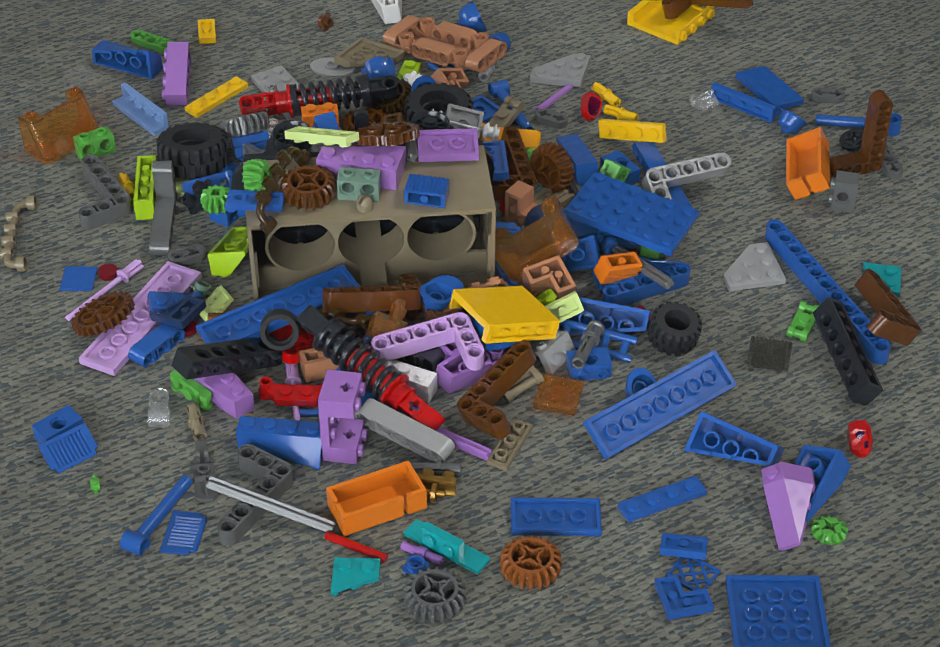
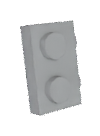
[528,331,576,374]

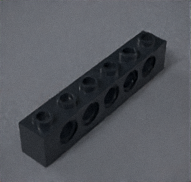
[813,297,883,406]
[171,335,283,380]

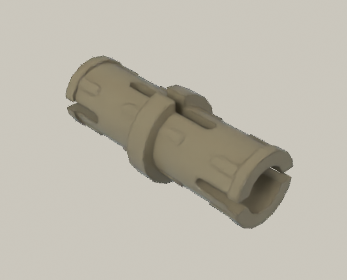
[186,403,207,441]

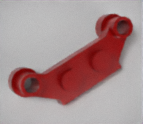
[258,376,324,407]

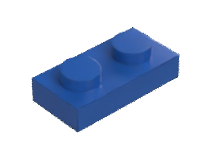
[660,533,708,560]

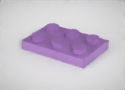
[417,128,479,162]

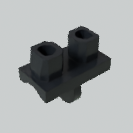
[181,179,212,215]

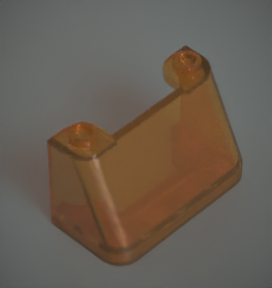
[18,86,99,164]
[495,194,579,282]

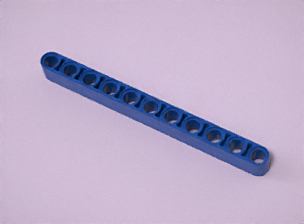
[765,220,891,365]

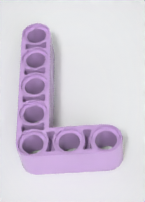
[371,312,484,371]

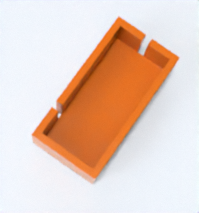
[786,127,830,200]
[326,460,427,536]

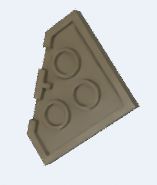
[334,37,405,68]

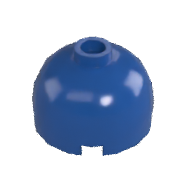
[457,1,487,33]
[361,56,397,78]

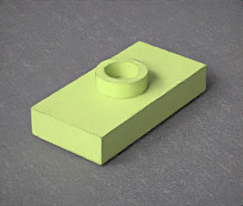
[199,285,234,322]

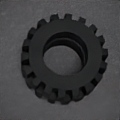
[647,301,702,356]

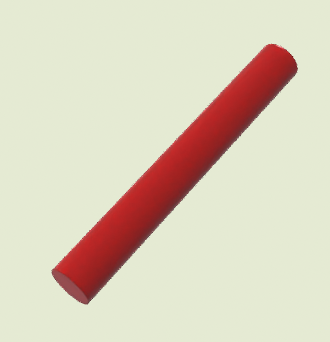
[325,531,389,563]

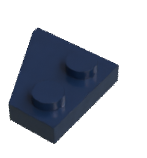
[150,296,207,329]

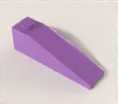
[761,462,815,551]

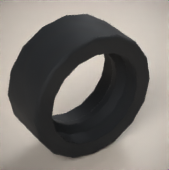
[260,309,300,351]

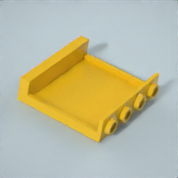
[627,0,715,45]
[449,286,560,344]

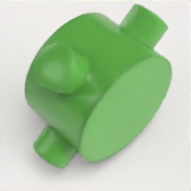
[90,475,101,494]

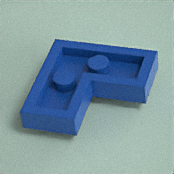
[654,575,714,620]

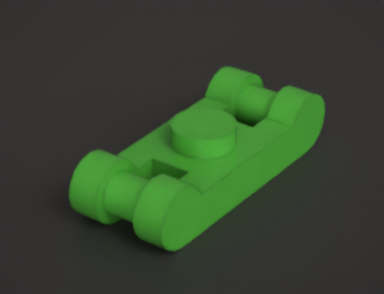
[786,301,820,342]
[170,370,213,412]

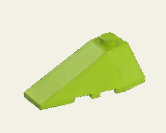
[207,226,249,278]

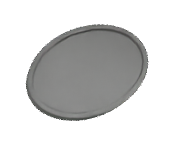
[310,58,355,78]

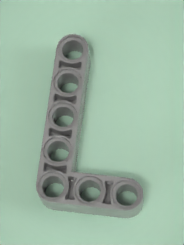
[642,153,731,199]

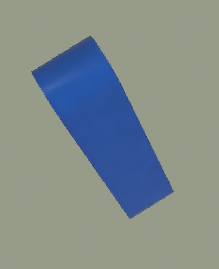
[602,262,691,306]

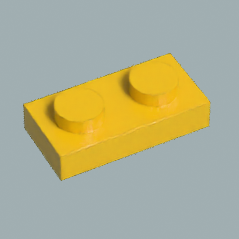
[198,19,216,44]

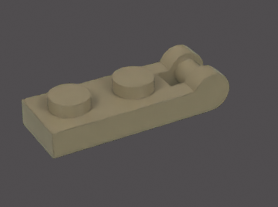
[489,96,524,128]

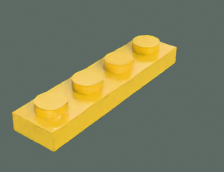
[185,76,249,118]
[598,119,667,143]

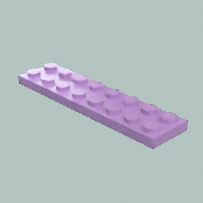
[79,261,202,376]

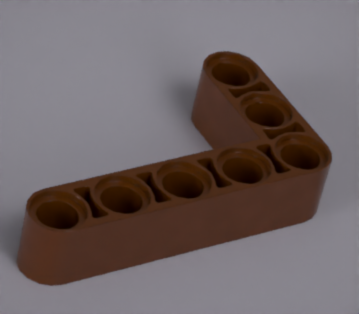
[662,0,754,19]
[830,90,893,178]
[491,126,537,200]
[855,269,921,346]
[322,273,422,313]
[457,340,536,439]

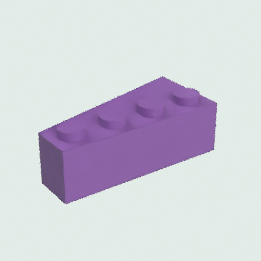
[162,42,192,106]
[316,146,407,191]
[436,346,512,394]
[194,373,254,419]

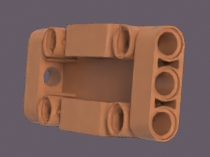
[383,15,507,73]

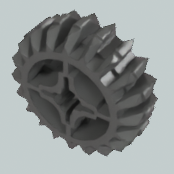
[220,112,270,138]
[403,566,467,624]

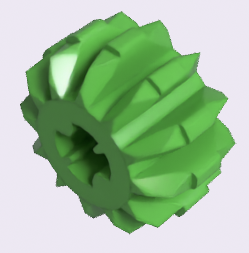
[241,159,271,191]
[200,184,230,214]

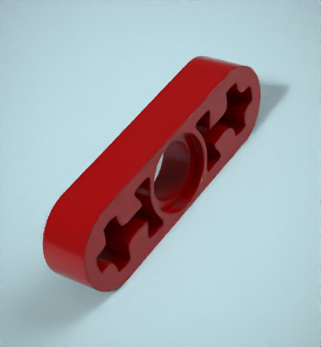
[282,332,314,364]

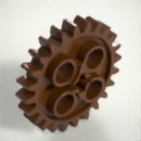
[355,122,420,147]
[71,291,135,337]

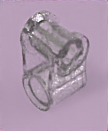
[148,388,171,428]

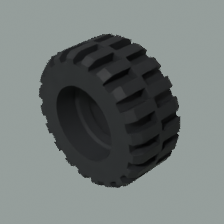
[404,83,473,123]
[156,122,229,180]

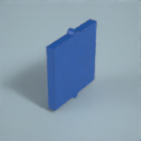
[60,265,98,292]

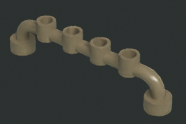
[0,195,38,272]

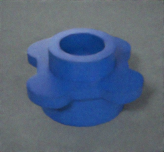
[402,555,429,575]

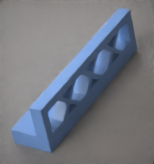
[112,83,169,136]

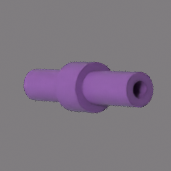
[400,541,445,565]

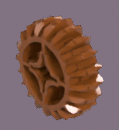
[500,534,562,591]

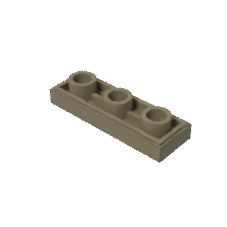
[487,419,533,471]

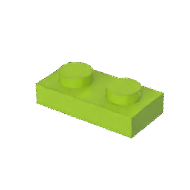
[396,60,421,80]

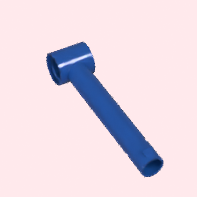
[488,79,534,130]
[815,113,902,136]
[120,475,193,557]

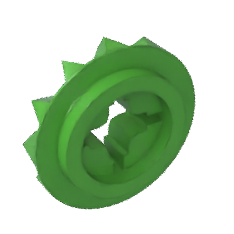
[811,514,848,545]

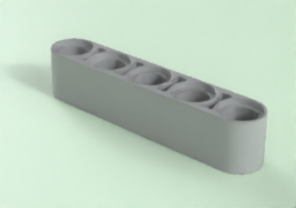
[355,398,455,463]

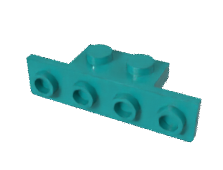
[403,519,490,575]

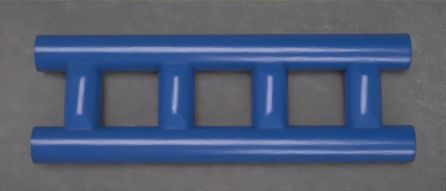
[559,319,638,363]

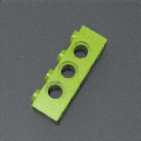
[133,155,157,220]

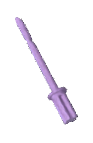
[65,259,144,321]
[285,363,302,420]

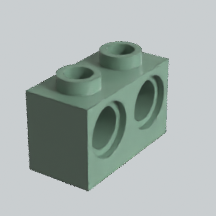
[337,167,381,202]

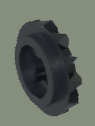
[839,128,864,151]

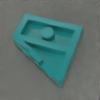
[862,262,901,297]
[331,557,381,596]

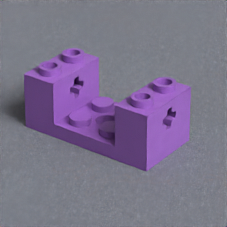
[318,369,368,464]

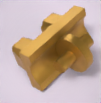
[417,468,456,503]

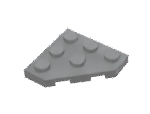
[530,53,591,87]
[723,242,786,291]

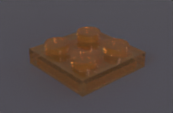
[533,374,584,416]

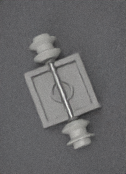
[432,104,500,141]

